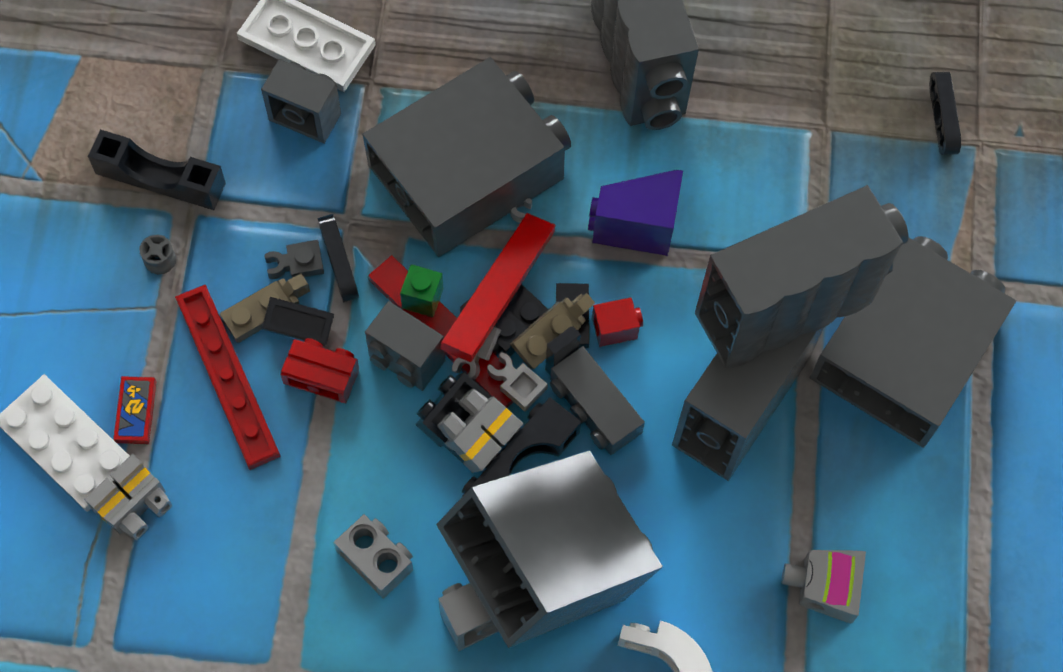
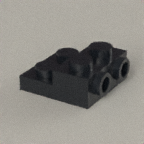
[460,284,548,357]
[416,372,492,463]

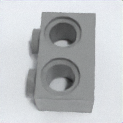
[333,514,413,599]

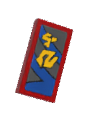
[113,376,157,444]

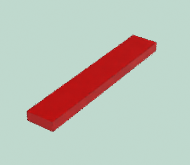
[441,213,556,363]
[368,255,513,408]
[175,284,281,470]

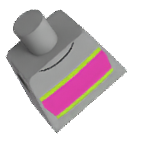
[781,550,866,623]

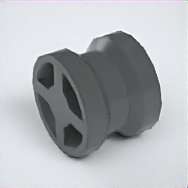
[139,234,176,275]

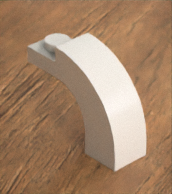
[617,620,713,672]

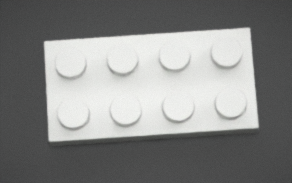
[237,0,376,92]
[0,374,130,512]

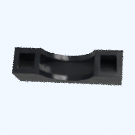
[88,129,226,210]
[462,397,581,497]

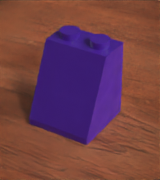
[588,170,683,256]

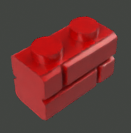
[280,338,359,404]

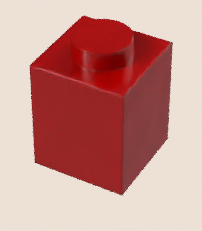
[592,297,643,347]

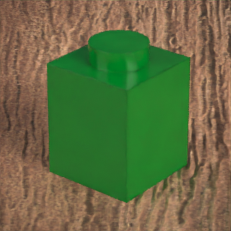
[400,264,443,317]

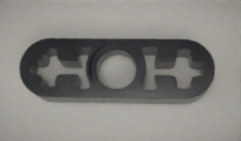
[929,72,961,155]
[317,214,359,303]

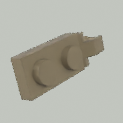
[219,274,310,343]
[510,293,595,369]

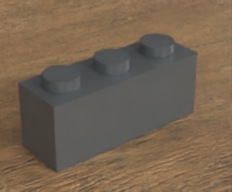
[550,346,645,455]

